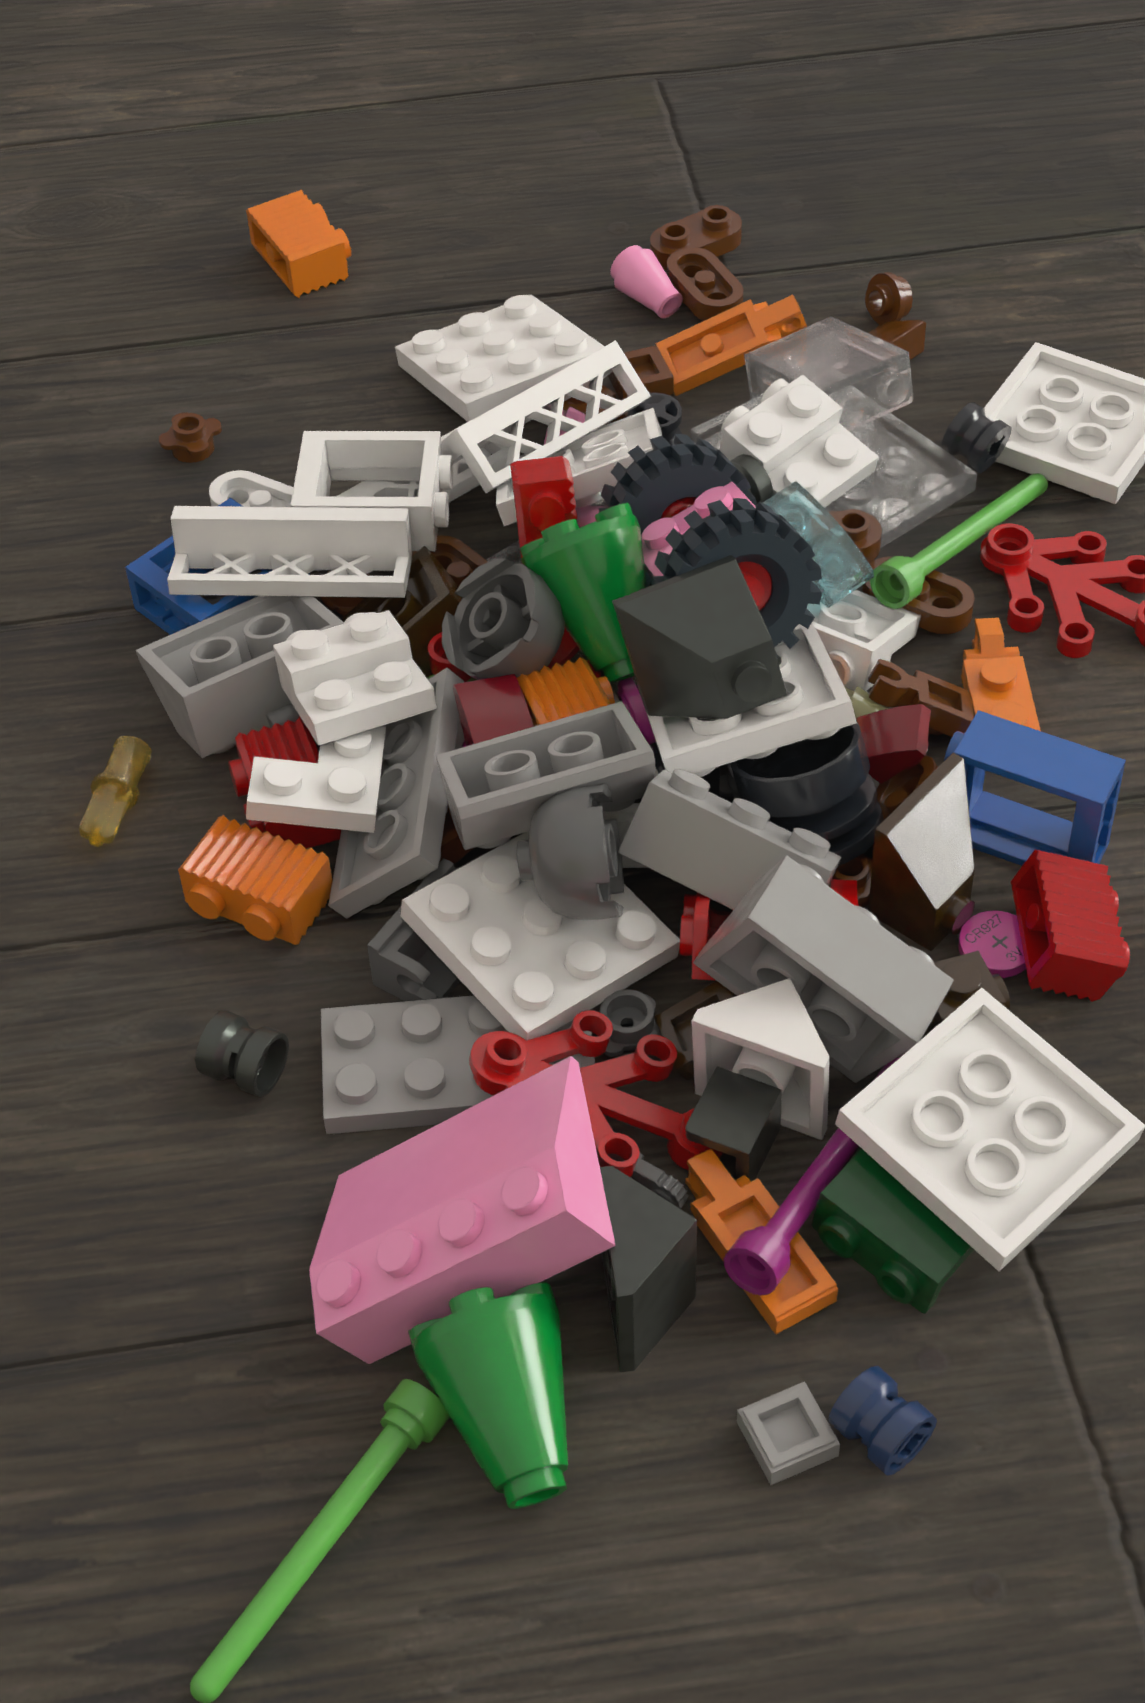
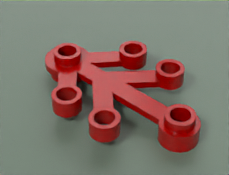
[980,523,1145,658]
[469,1010,723,1177]

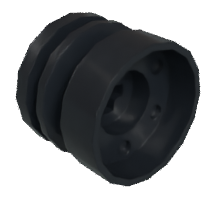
[730,720,884,866]

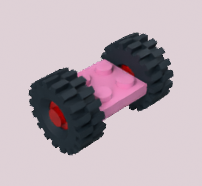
[599,434,822,658]

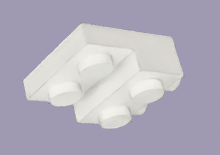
[719,374,879,515]
[807,577,921,691]
[273,610,437,745]

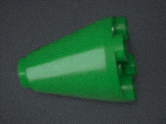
[520,503,647,684]
[408,1283,568,1509]

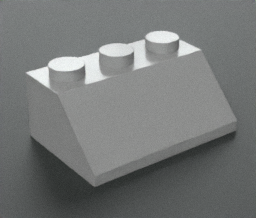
[136,596,344,758]
[435,701,655,850]
[618,769,841,910]
[693,855,954,1083]

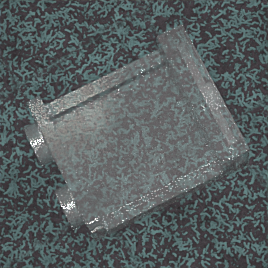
[744,316,914,431]

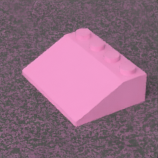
[309,1056,615,1364]

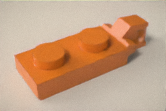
[656,295,807,396]
[961,618,1041,731]
[686,1149,839,1335]

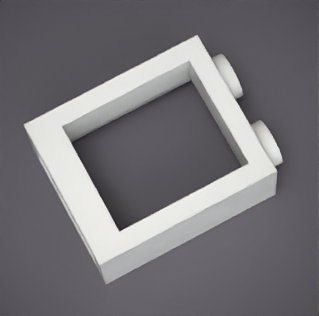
[290,431,453,551]

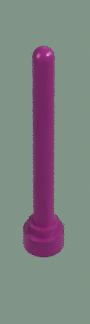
[724,1058,899,1295]

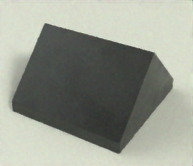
[600,1166,697,1373]

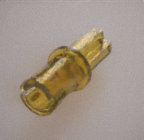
[79,735,152,847]

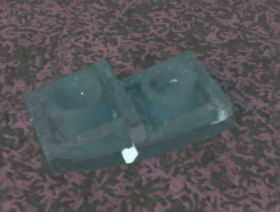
[763,481,874,608]

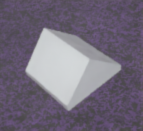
[692,978,830,1140]

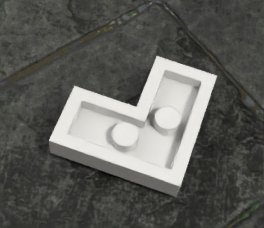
[246,726,386,833]

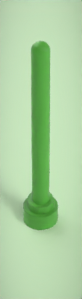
[870,473,1048,609]
[190,1379,450,1703]

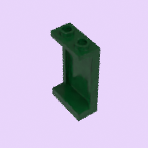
[811,1149,974,1314]

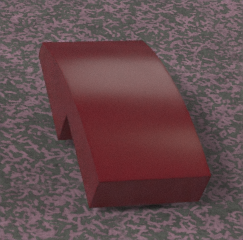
[453,674,534,746]
[856,704,931,784]

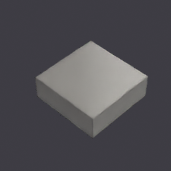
[737,1381,840,1485]

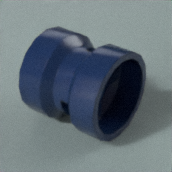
[828,1366,937,1476]

